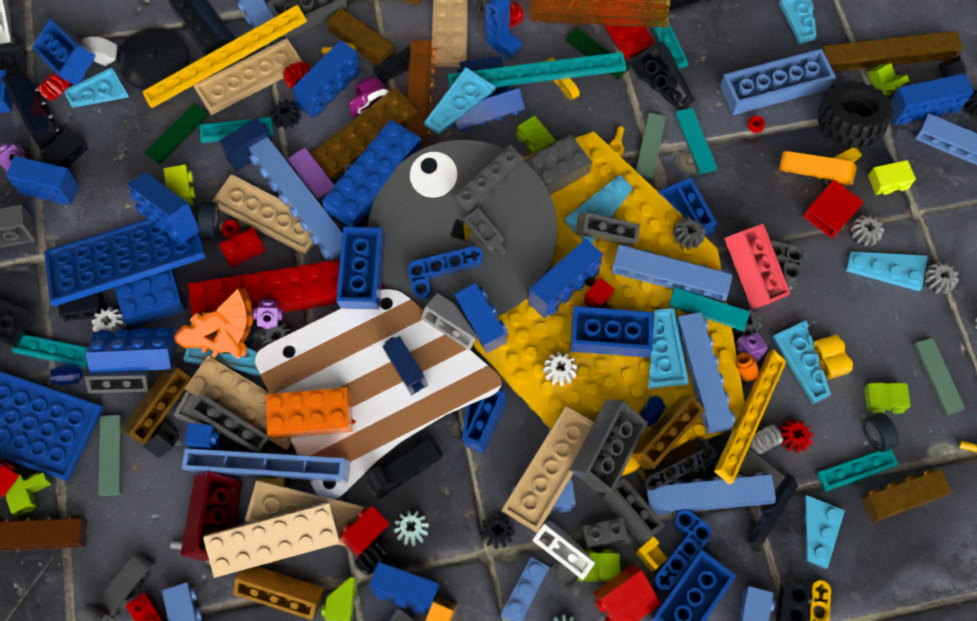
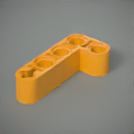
[779,151,857,185]

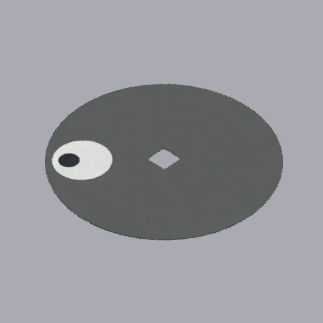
[368,140,557,324]

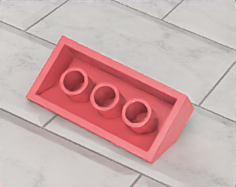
[724,224,791,309]

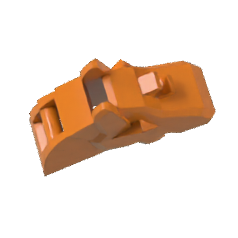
[174,288,253,358]

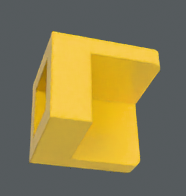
[636,537,667,573]

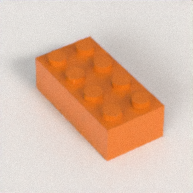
[266,387,353,439]

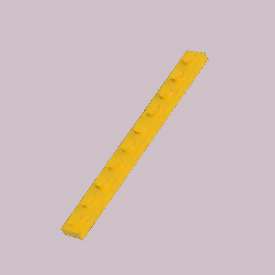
[142,5,307,108]

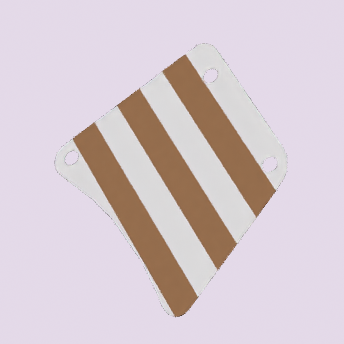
[255,290,502,499]

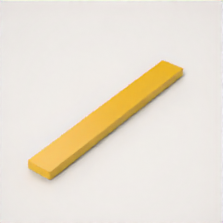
[714,349,786,484]

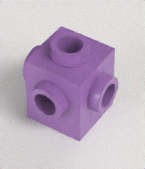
[0,143,26,172]
[253,299,282,329]
[735,332,768,362]

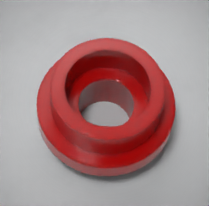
[747,115,765,133]
[221,220,241,238]

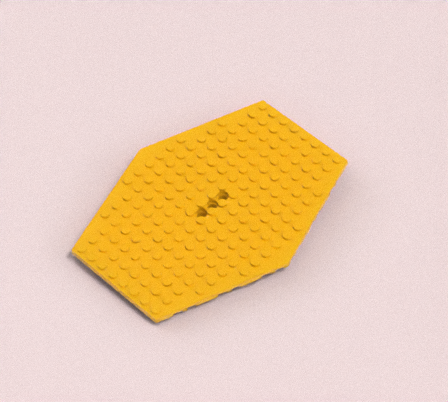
[463,131,745,477]

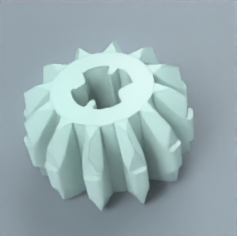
[394,510,429,546]

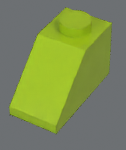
[322,577,356,621]

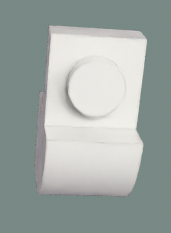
[82,37,117,66]

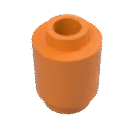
[735,353,760,381]

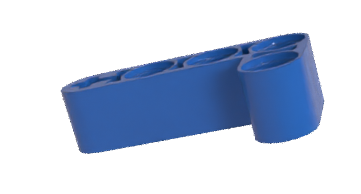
[486,0,522,59]
[408,246,484,300]
[652,509,712,593]

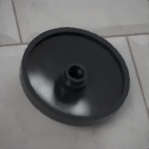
[117,28,189,90]

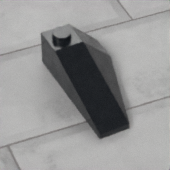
[629,41,695,111]

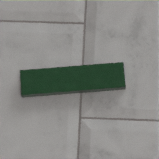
[565,27,630,81]
[145,103,209,165]

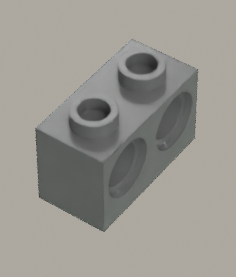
[581,518,628,550]

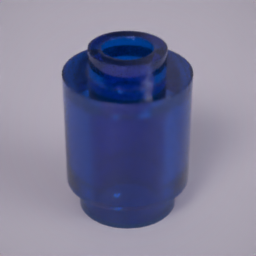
[50,364,83,386]
[639,395,666,427]

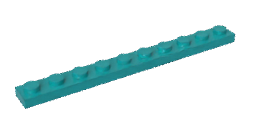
[448,52,626,88]

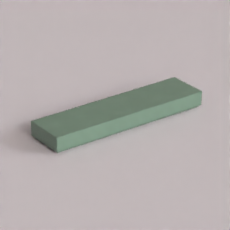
[636,113,666,180]
[913,338,965,416]
[98,415,122,497]

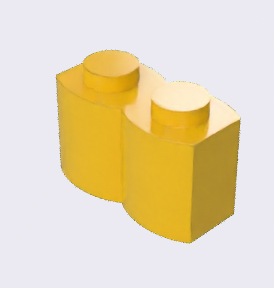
[813,335,853,380]

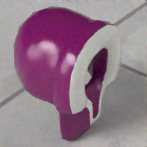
[349,77,390,118]

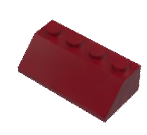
[180,470,242,561]

